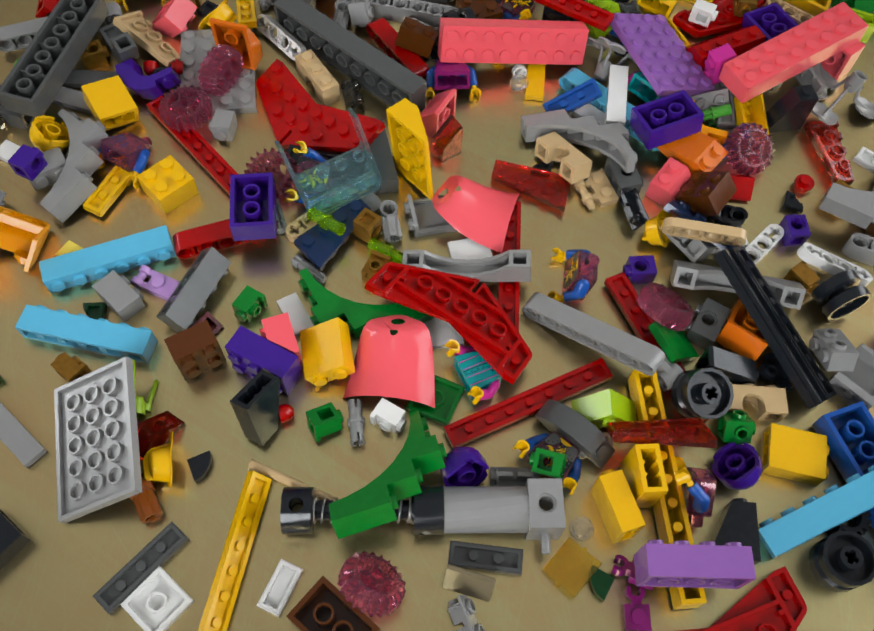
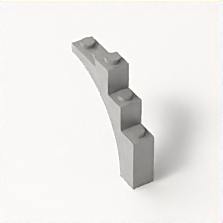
[40,108,110,223]
[520,109,638,173]
[818,182,874,229]

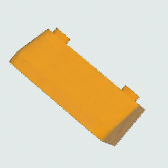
[0,206,51,272]

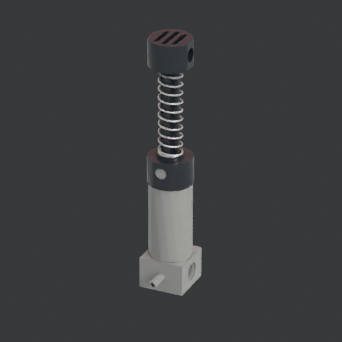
[280,478,566,555]

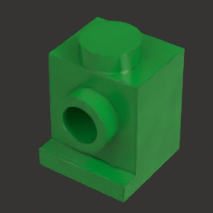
[232,285,268,322]
[306,402,344,442]
[529,447,568,478]

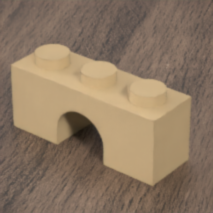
[295,49,341,106]
[534,131,593,185]
[728,382,789,422]

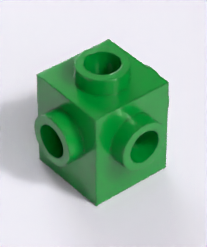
[716,410,756,445]

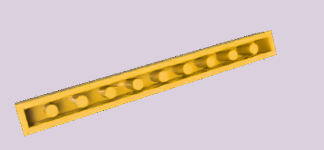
[627,370,707,610]

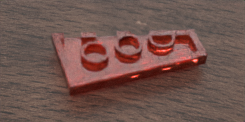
[803,121,855,185]
[491,160,570,212]
[607,418,717,448]

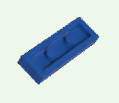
[543,78,602,114]

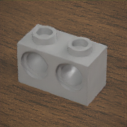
[665,234,716,263]

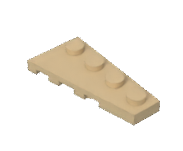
[113,10,180,68]

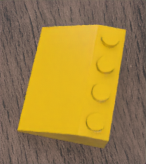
[386,98,433,200]

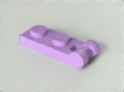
[130,265,180,301]

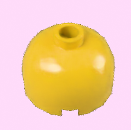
[29,115,70,152]

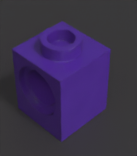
[8,144,47,181]
[779,214,811,246]
[623,255,657,285]

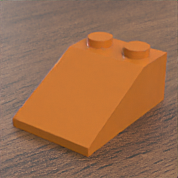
[209,18,263,70]
[657,132,729,174]
[715,298,768,361]

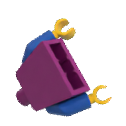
[426,60,481,103]

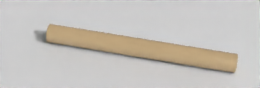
[248,459,335,501]

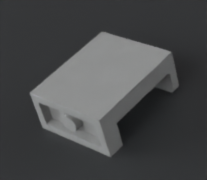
[404,189,457,238]
[829,344,874,410]

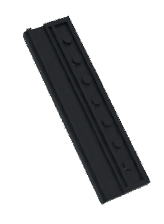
[714,246,837,409]

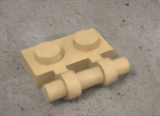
[574,169,619,210]

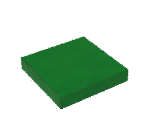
[648,321,699,363]
[406,375,465,427]

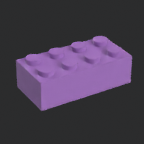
[634,540,756,589]

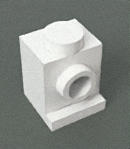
[688,0,719,28]
[370,397,407,434]

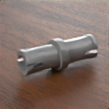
[347,399,365,446]

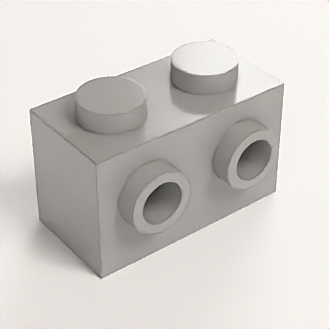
[809,328,859,372]

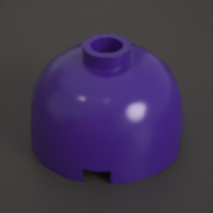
[711,442,763,490]
[440,446,489,486]

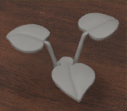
[586,36,635,82]
[811,63,874,125]

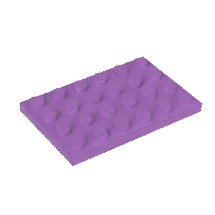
[610,13,716,96]

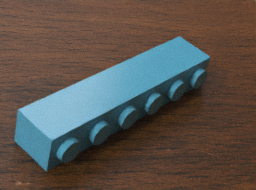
[39,225,177,293]
[15,304,158,364]
[758,465,874,559]

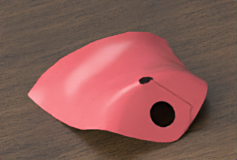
[432,175,522,253]
[343,315,435,408]

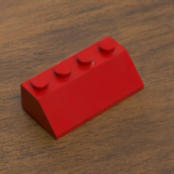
[685,25,766,71]

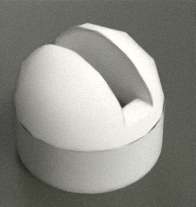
[512,64,527,80]

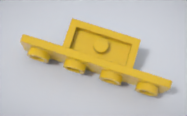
[734,93,770,149]

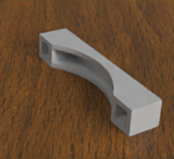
[402,250,531,282]
[669,259,806,310]

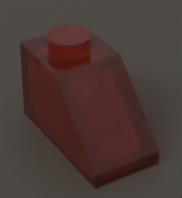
[431,115,463,163]
[137,411,185,458]

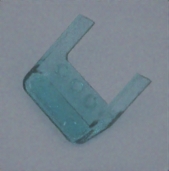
[275,108,383,218]

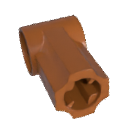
[130,473,163,524]

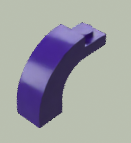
[115,58,181,100]

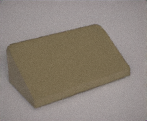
[442,564,496,601]

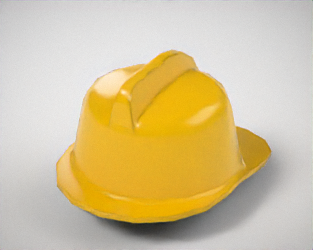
[198,0,237,30]
[641,209,672,248]
[143,431,173,488]

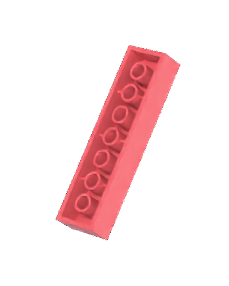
[719,2,869,104]
[437,18,589,65]

